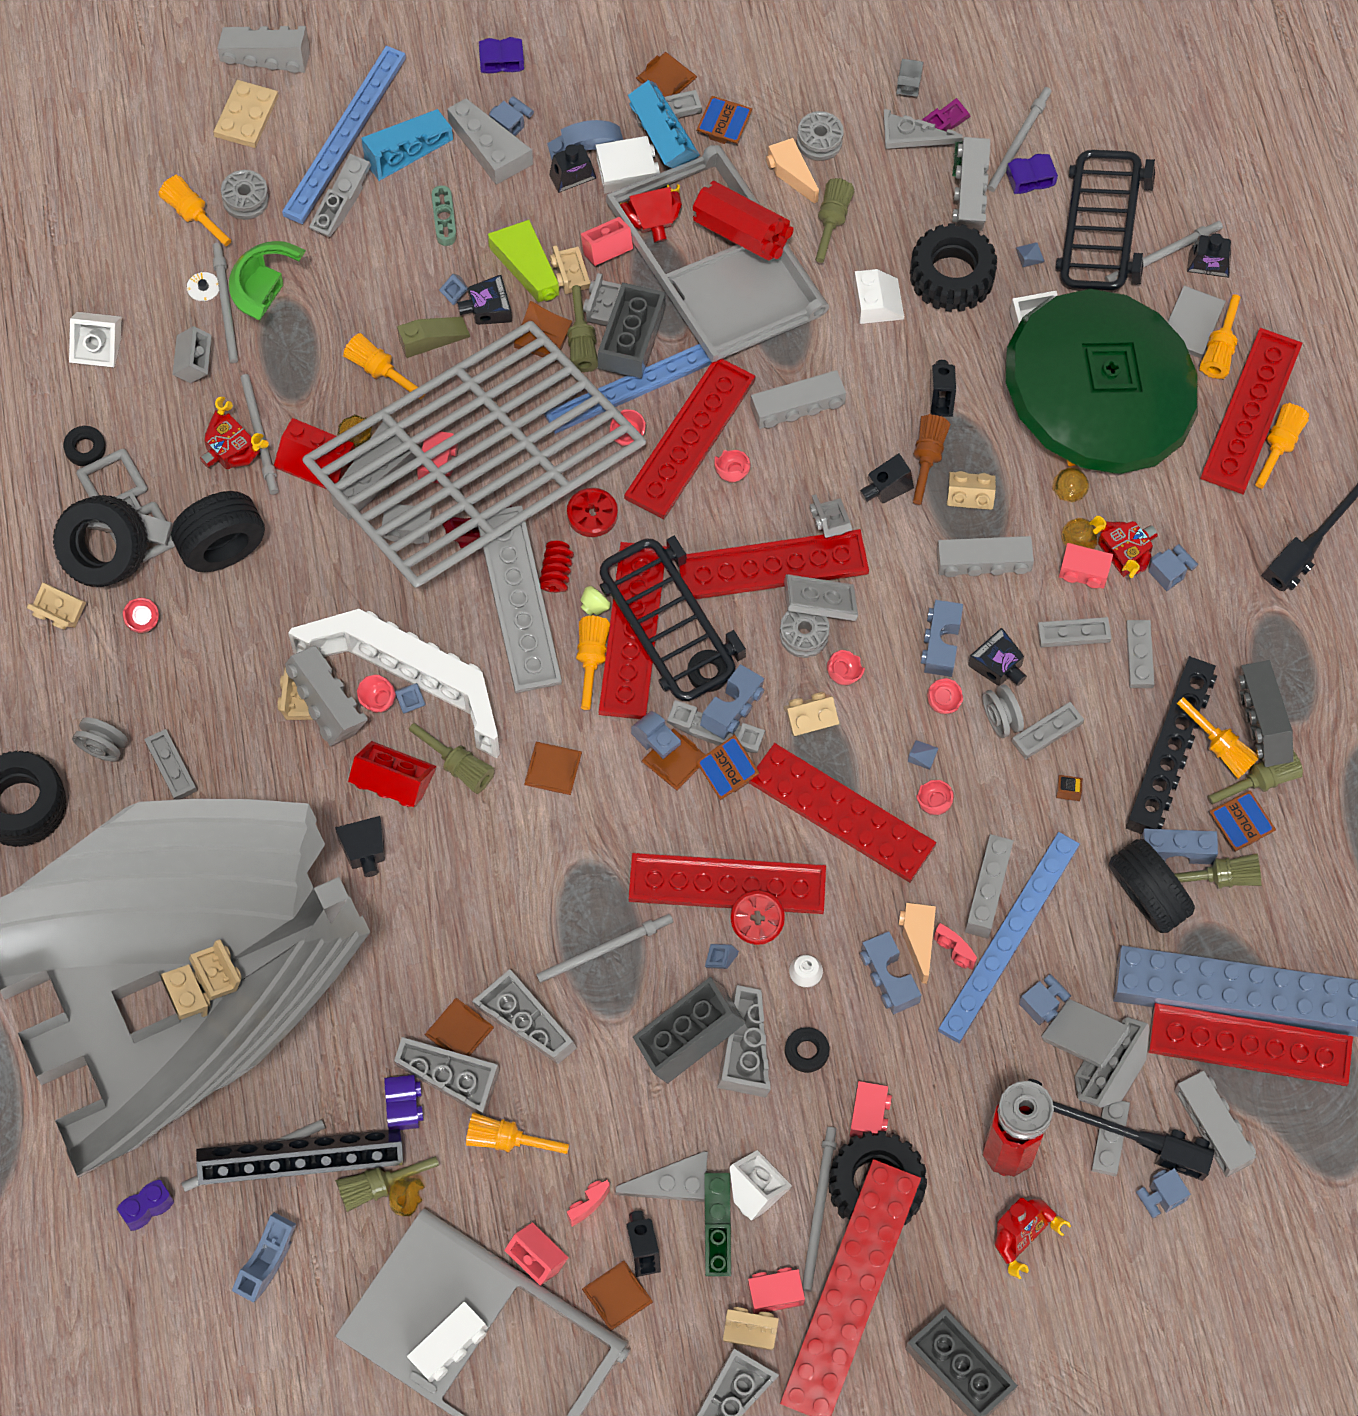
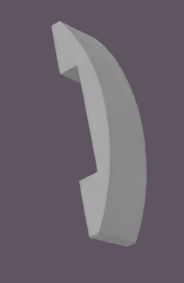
[667,700,765,753]

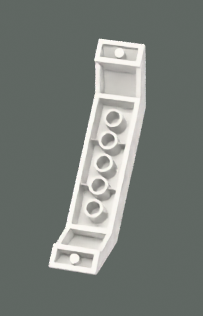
[288,609,500,758]

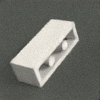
[407,1302,488,1383]

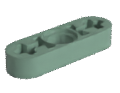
[431,185,456,246]

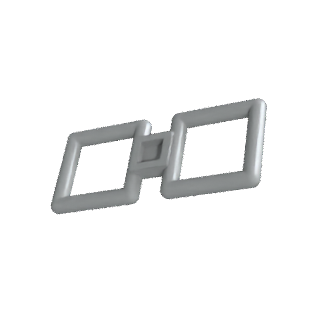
[76,448,175,562]

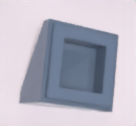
[1016,242,1044,267]
[439,273,468,305]
[395,683,425,714]
[908,740,938,770]
[705,944,739,969]

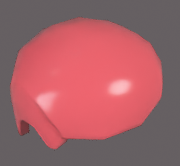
[610,409,646,446]
[714,450,750,482]
[123,597,159,633]
[827,650,865,686]
[357,674,396,713]
[927,678,963,714]
[916,780,954,815]

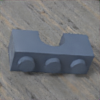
[921,600,963,677]
[700,664,765,739]
[1140,829,1218,865]
[859,931,922,1015]

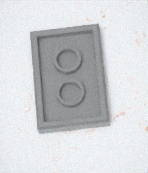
[1168,286,1226,359]
[784,574,858,621]
[1041,999,1131,1069]

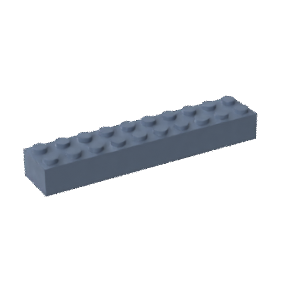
[1113,946,1358,1037]

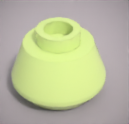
[580,586,610,616]

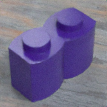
[479,37,524,73]
[1006,154,1058,194]
[384,1075,424,1130]
[117,1180,174,1231]

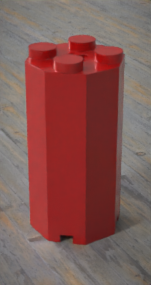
[693,180,794,261]
[982,1104,1044,1177]

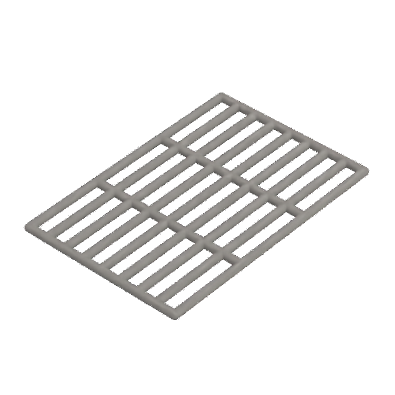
[302,321,646,588]

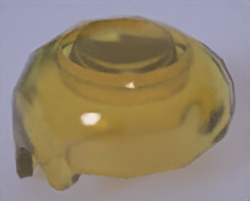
[337,414,373,448]
[1052,467,1089,502]
[1062,518,1097,549]
[389,1177,425,1217]

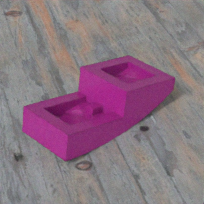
[922,98,971,132]

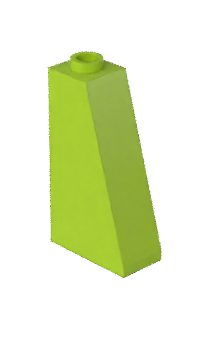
[488,220,559,303]

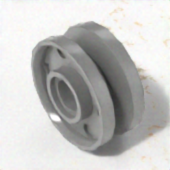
[797,111,843,161]
[221,170,269,220]
[780,611,830,658]
[982,684,1024,738]
[72,717,128,762]
[998,1081,1054,1140]

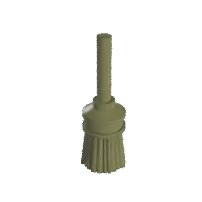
[815,178,855,263]
[567,285,598,372]
[409,723,495,794]
[1208,750,1303,805]
[1175,853,1262,889]
[335,1156,439,1212]

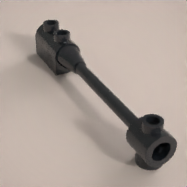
[1261,484,1358,591]
[1028,1079,1214,1181]

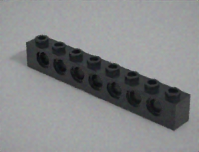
[1126,656,1218,834]
[196,1129,403,1185]

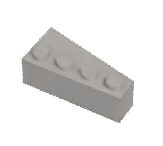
[472,969,577,1064]
[717,985,771,1097]

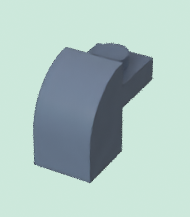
[631,711,681,759]

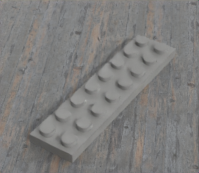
[478,505,562,693]

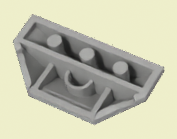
[1075,1017,1149,1108]

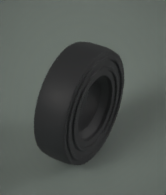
[63,426,106,466]
[687,650,727,692]
[785,1027,830,1073]

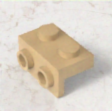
[550,245,591,294]
[947,471,996,510]
[27,582,86,630]
[278,667,313,720]
[783,692,839,736]
[189,939,241,1001]
[161,964,210,1020]
[723,1307,779,1350]

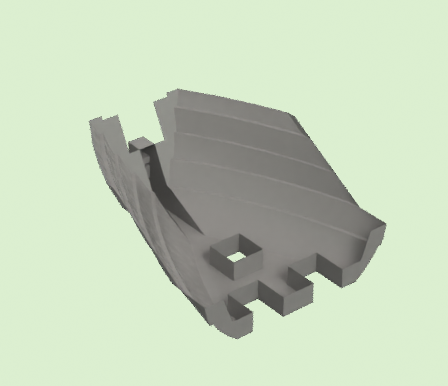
[0,799,370,1178]

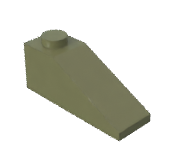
[397,317,470,358]

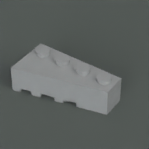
[217,26,310,73]
[447,98,533,185]
[952,137,990,231]
[331,421,416,520]
[285,646,368,746]
[394,1037,500,1116]
[696,1349,779,1416]

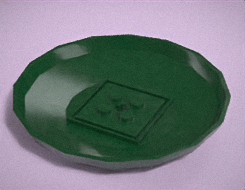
[1005,289,1198,474]

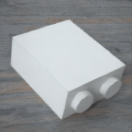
[596,136,660,194]

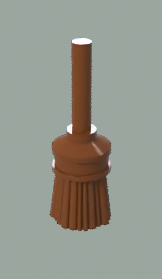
[913,414,951,505]

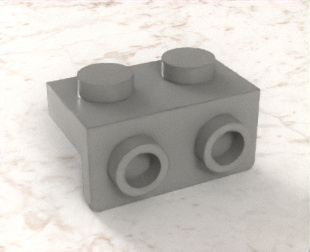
[583,273,621,326]
[810,494,852,538]

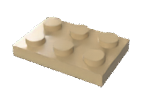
[213,80,279,148]

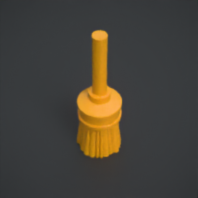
[158,174,231,246]
[1199,294,1241,379]
[343,333,425,400]
[1255,403,1309,489]
[576,615,610,710]
[1177,697,1258,779]
[466,1112,569,1154]

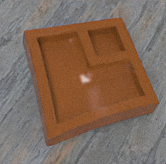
[514,301,573,362]

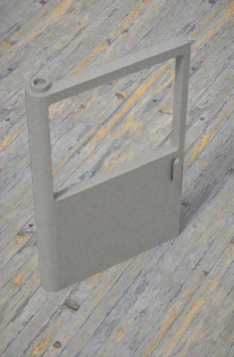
[606,145,829,363]
[335,1209,630,1416]

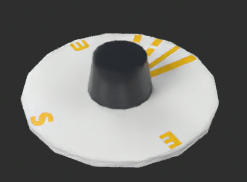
[187,272,219,301]

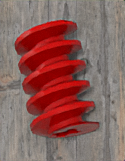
[539,540,574,593]

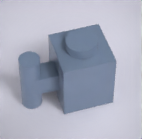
[489,96,534,136]
[1148,544,1198,591]
[1019,974,1071,1025]
[1136,1168,1191,1218]

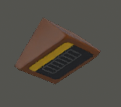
[1056,775,1083,801]

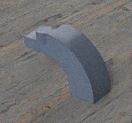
[547,120,623,159]
[232,1212,296,1303]

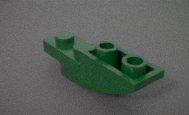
[704,1173,731,1277]

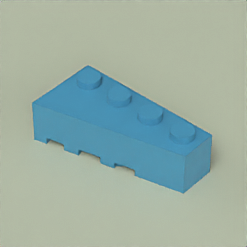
[627,80,700,168]
[361,109,453,181]

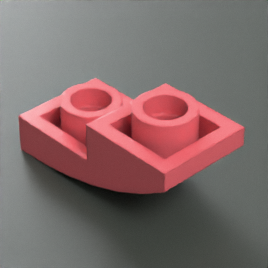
[934,923,977,970]
[567,1180,610,1227]

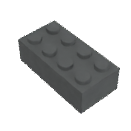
[598,282,666,379]
[1238,660,1294,767]
[633,977,746,1084]
[905,1308,1018,1416]

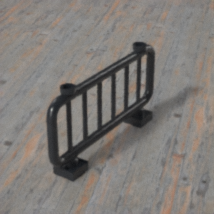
[1056,150,1156,291]
[599,535,746,701]

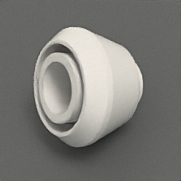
[789,955,823,987]

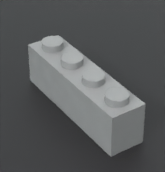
[750,370,846,429]
[936,536,1034,577]
[965,834,1014,939]
[1174,1071,1256,1177]

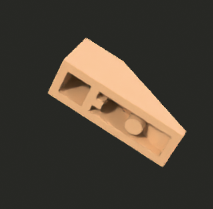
[766,138,819,203]
[899,903,936,984]

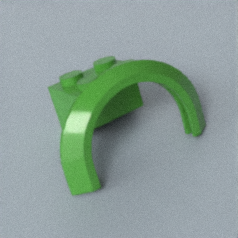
[229,241,306,320]

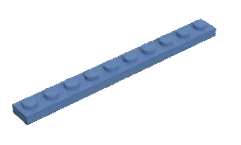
[282,46,406,224]
[938,832,1080,1044]

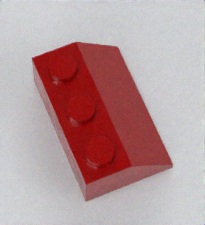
[274,418,355,489]
[348,741,437,807]

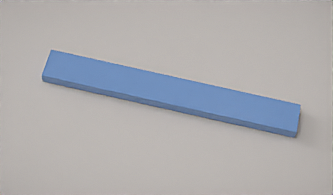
[545,344,712,434]

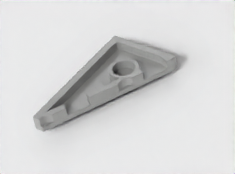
[884,109,963,149]
[616,1152,708,1202]

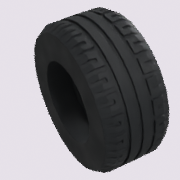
[171,491,265,572]
[53,495,148,587]
[0,751,67,847]
[1109,839,1195,933]

